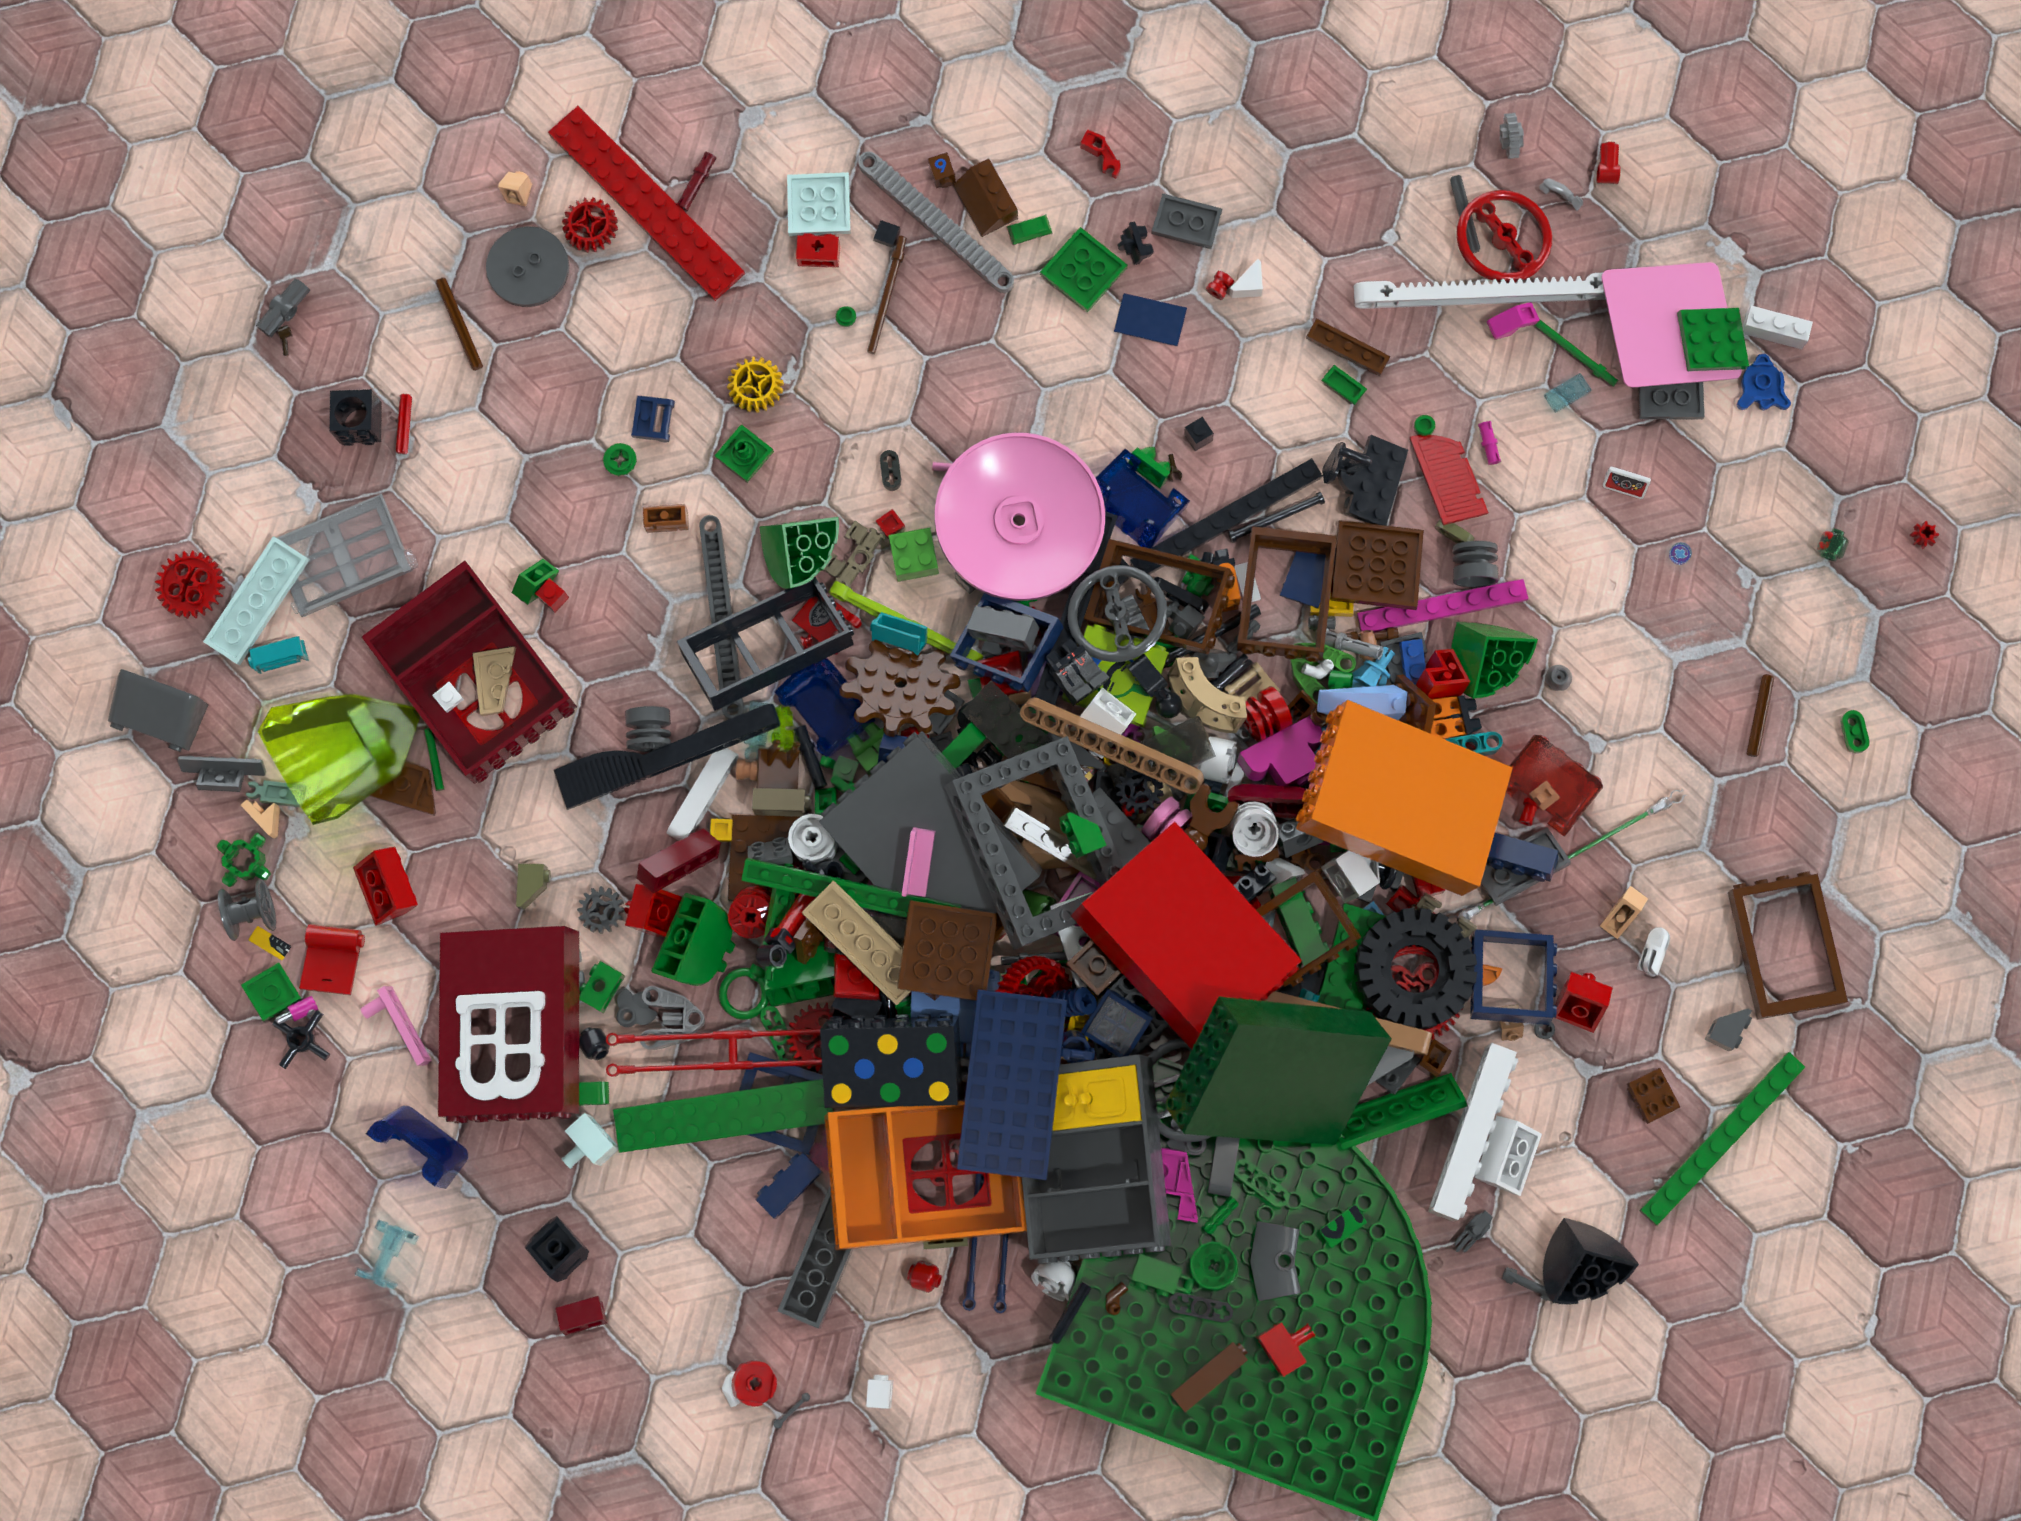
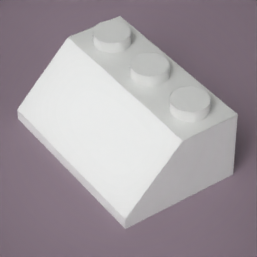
[1475,1115,1542,1196]

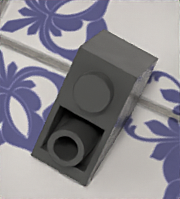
[1705,1009,1752,1052]

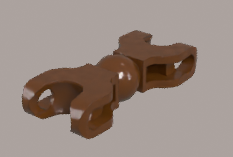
[1184,783,1239,851]

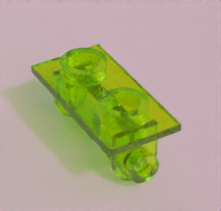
[771,705,794,750]

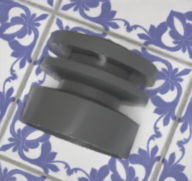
[1452,541,1499,587]
[625,706,671,752]

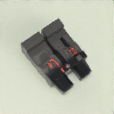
[1045,639,1109,706]

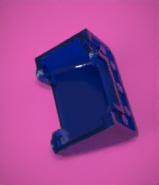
[774,658,875,757]
[366,1106,468,1189]

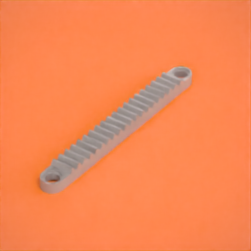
[858,151,1014,293]

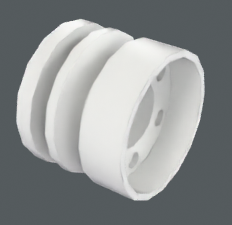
[1230,801,1279,857]

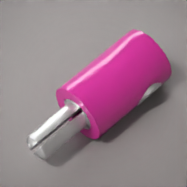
[276,996,318,1024]

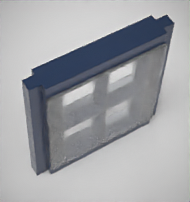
[1081,988,1153,1057]

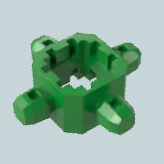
[217,833,271,887]

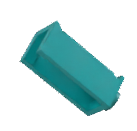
[870,612,928,655]
[248,636,309,674]

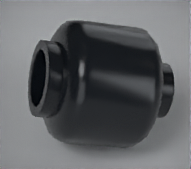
[579,1027,610,1061]

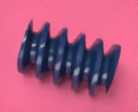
[1051,987,1097,1018]

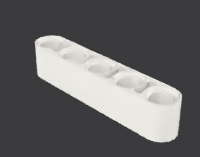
[667,748,739,841]

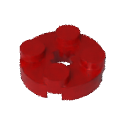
[732,1360,777,1407]

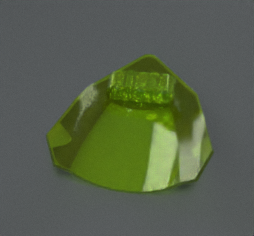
[257,694,420,825]

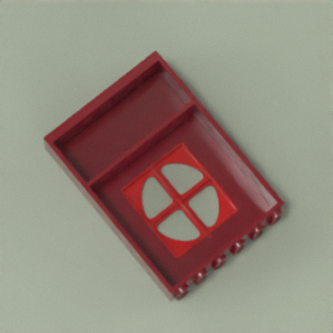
[362,560,577,784]

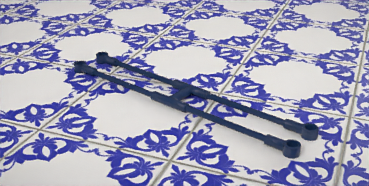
[962,1174,1009,1313]

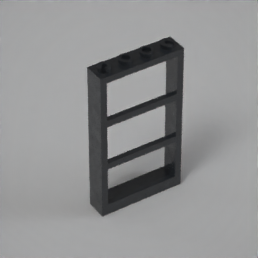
[677,577,854,711]

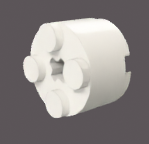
[1197,736,1237,784]

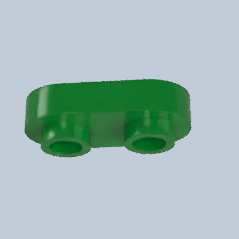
[1840,710,1870,754]

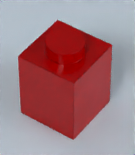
[535,578,569,613]

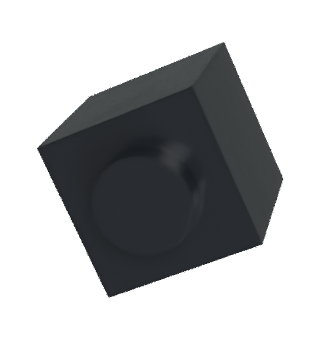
[1184,416,1214,451]

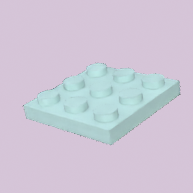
[787,172,851,236]

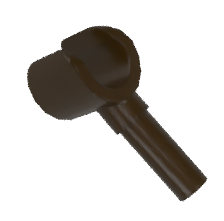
[278,325,293,356]
[1168,454,1182,482]

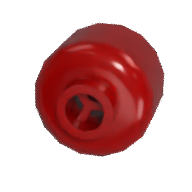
[907,1261,942,1293]

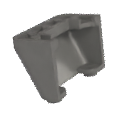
[108,669,209,752]

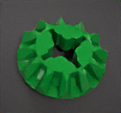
[603,443,637,476]

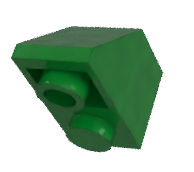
[1059,812,1107,859]

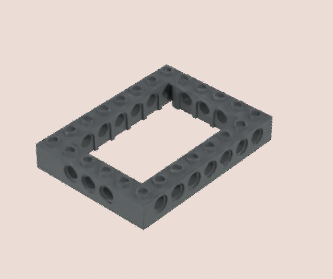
[944,736,1123,950]

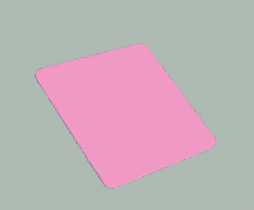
[1601,262,1741,388]

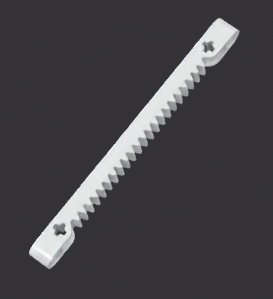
[1354,273,1606,309]

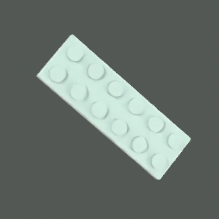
[203,536,310,665]

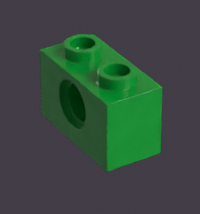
[579,961,625,1014]

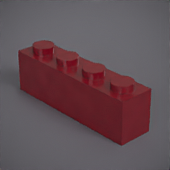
[636,828,721,893]

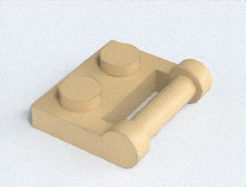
[1223,662,1280,701]

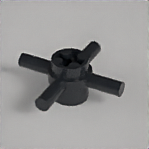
[272,1010,330,1069]

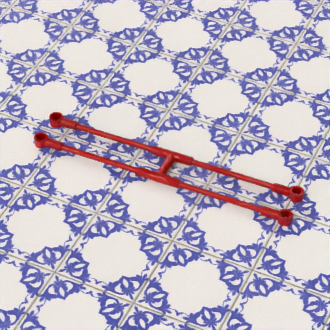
[606,1029,822,1077]

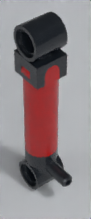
[756,859,843,967]

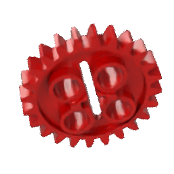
[155,551,225,619]
[787,1002,832,1073]

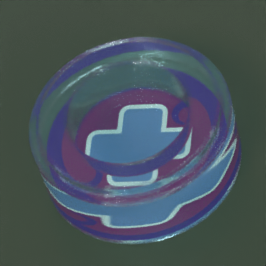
[1669,542,1692,565]

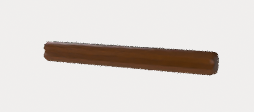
[436,277,483,371]

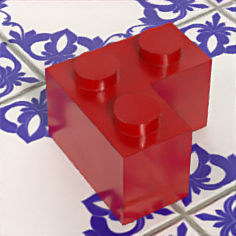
[1416,649,1470,699]

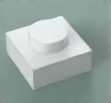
[432,682,464,713]

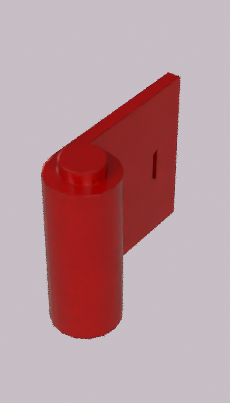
[299,924,365,996]

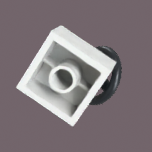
[1321,850,1398,903]

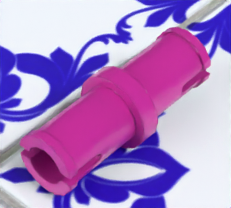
[1478,421,1501,465]

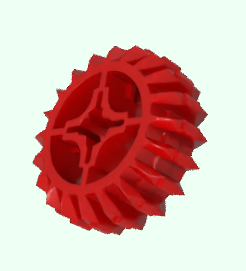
[562,197,618,253]

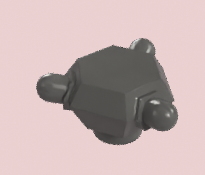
[1189,649,1237,678]

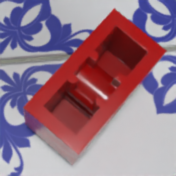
[796,233,840,268]

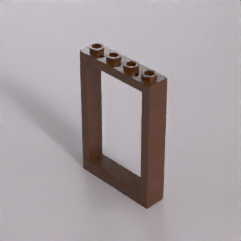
[1237,526,1337,662]
[1084,539,1235,655]
[1727,871,1848,1020]

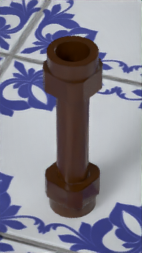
[1346,627,1399,641]

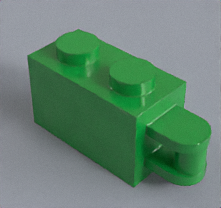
[1131,1254,1195,1297]

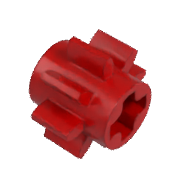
[1910,521,1939,549]

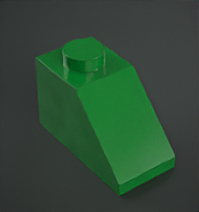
[511,559,559,605]

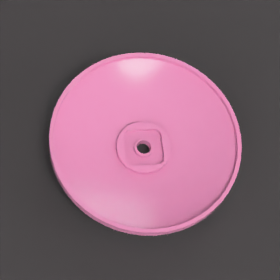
[935,433,1105,601]

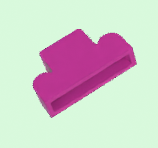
[1237,715,1323,787]

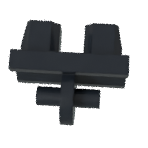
[1117,221,1154,265]
[1234,863,1277,902]

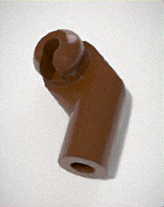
[1105,1282,1128,1315]

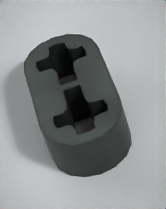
[880,450,902,491]

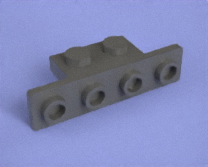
[177,756,266,792]

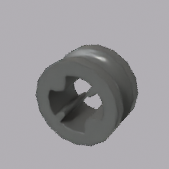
[1534,1022,1555,1039]

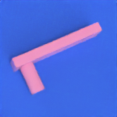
[361,986,432,1066]

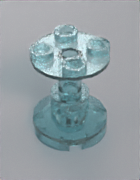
[355,1219,419,1290]

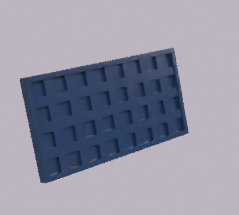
[957,990,1067,1180]

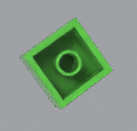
[889,528,939,582]

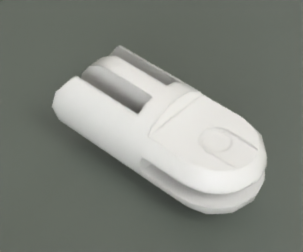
[1637,927,1670,975]

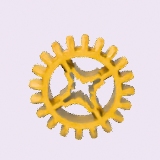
[727,357,784,413]

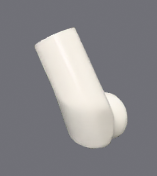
[1302,659,1334,679]
[722,1372,740,1407]

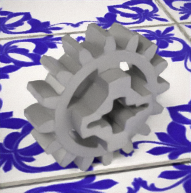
[1499,113,1524,159]

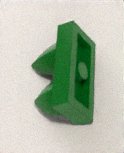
[1127,447,1170,489]

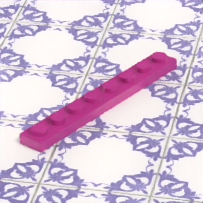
[1357,579,1528,632]

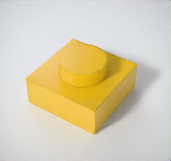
[710,819,733,842]

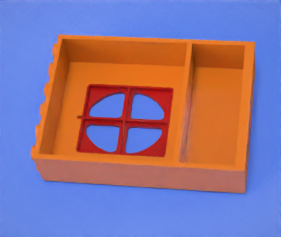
[824,1101,1027,1250]

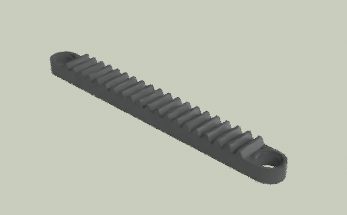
[700,515,744,719]

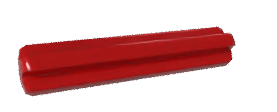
[396,394,412,455]

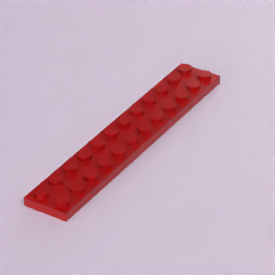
[548,106,745,301]

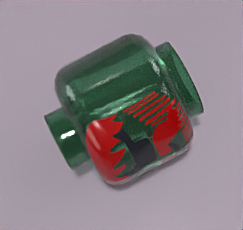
[1817,528,1849,561]

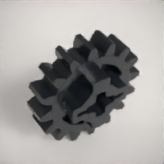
[1116,770,1164,814]

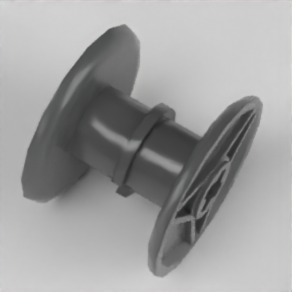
[218,879,277,941]

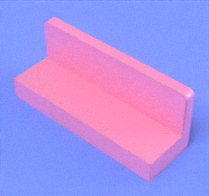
[902,828,936,897]

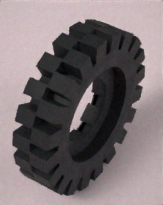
[1354,908,1477,1029]

